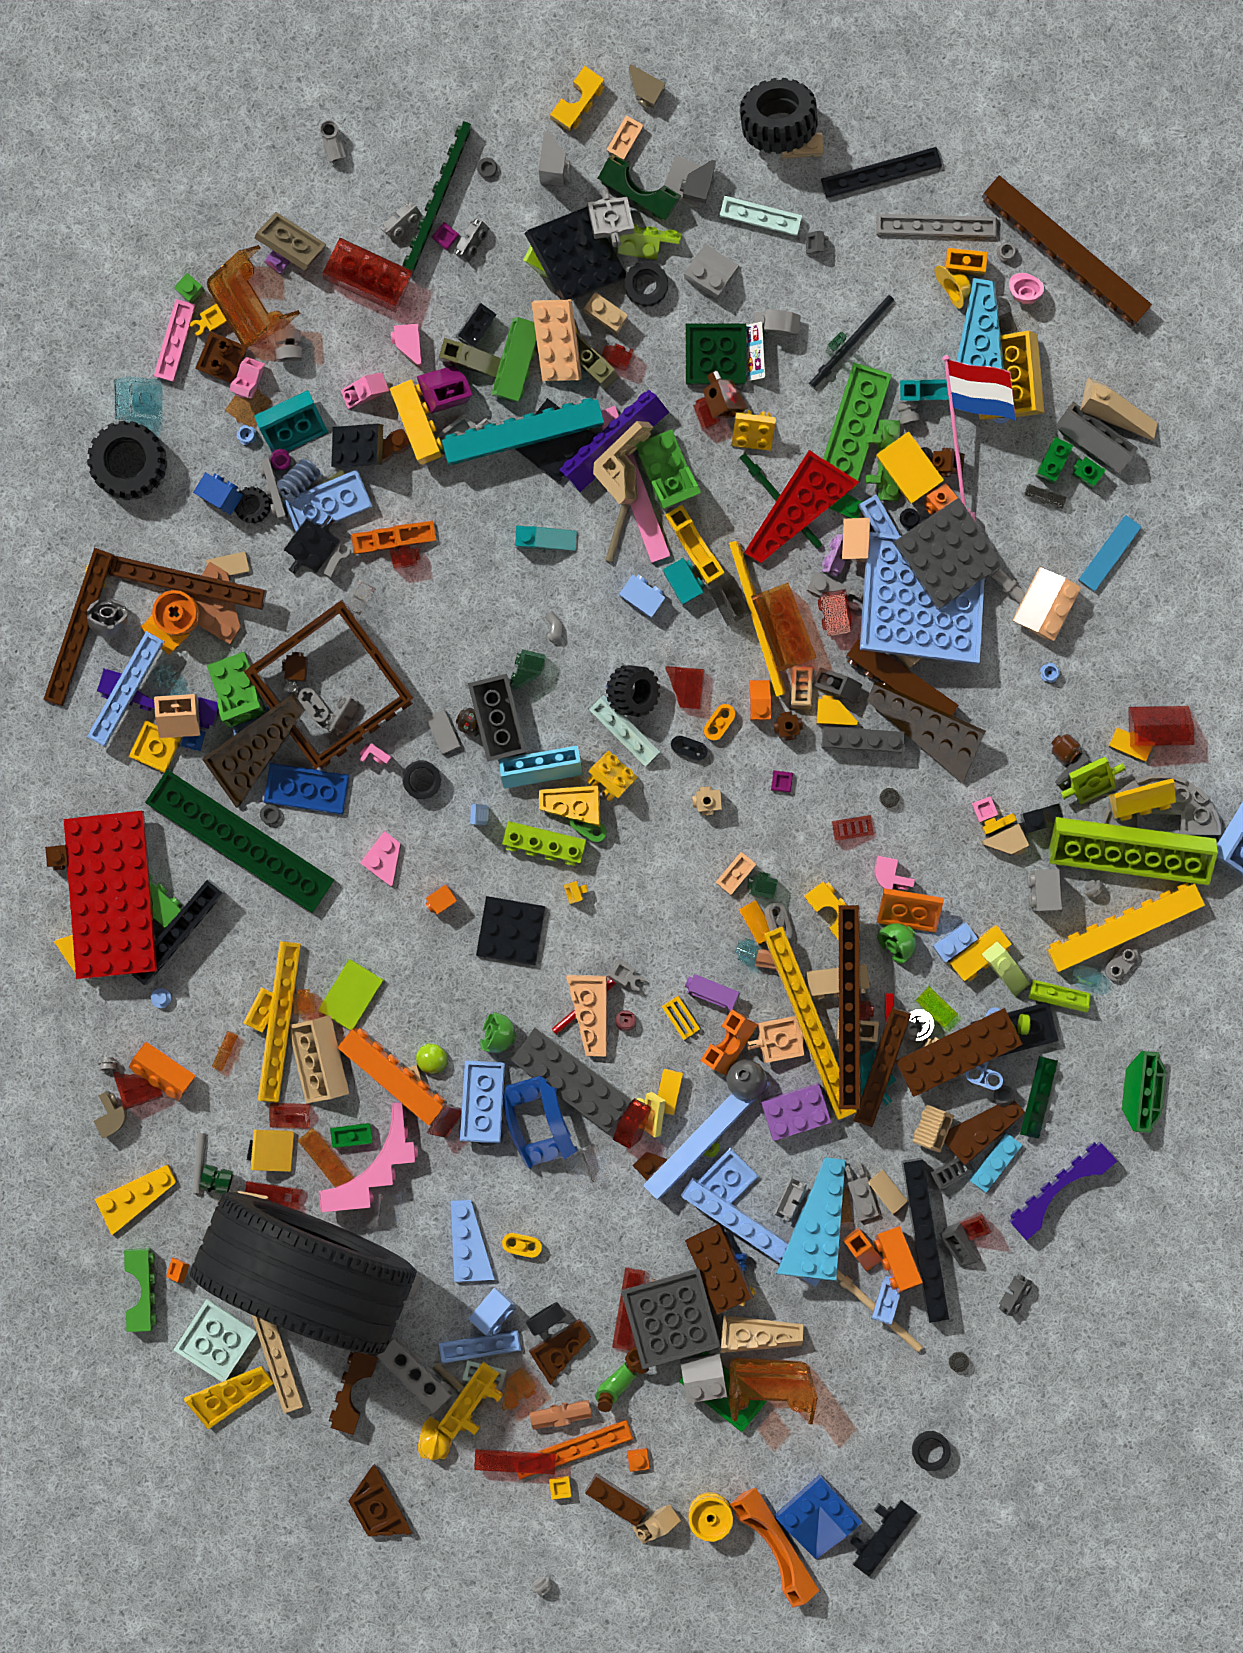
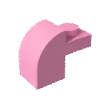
[229,357,265,398]
[874,856,915,890]

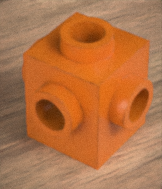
[924,483,958,515]

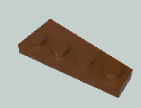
[944,1100,1025,1166]

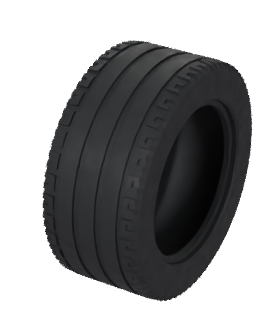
[190,1192,417,1354]

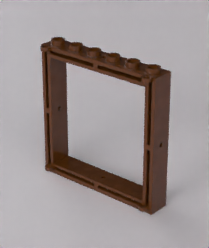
[243,599,414,769]

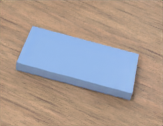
[283,470,373,531]
[460,1061,505,1144]

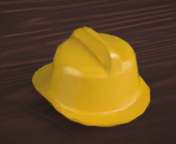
[934,265,972,308]
[418,1417,452,1461]

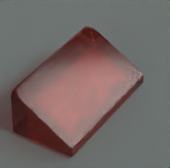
[269,1103,311,1128]

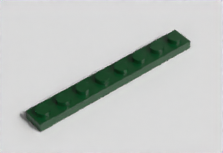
[402,121,472,276]

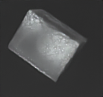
[564,1140,614,1192]
[359,1187,404,1231]

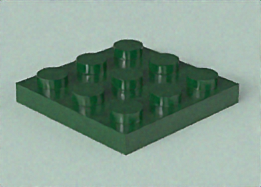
[686,323,746,385]

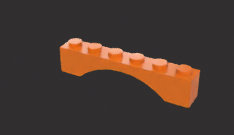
[729,1487,819,1608]

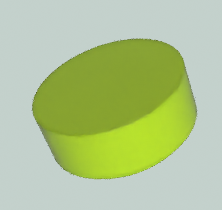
[1018,1014,1030,1035]

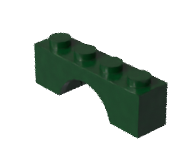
[597,154,681,220]

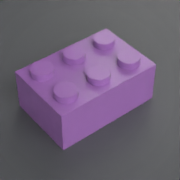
[760,1083,831,1141]

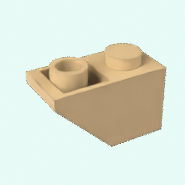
[632,1504,681,1544]

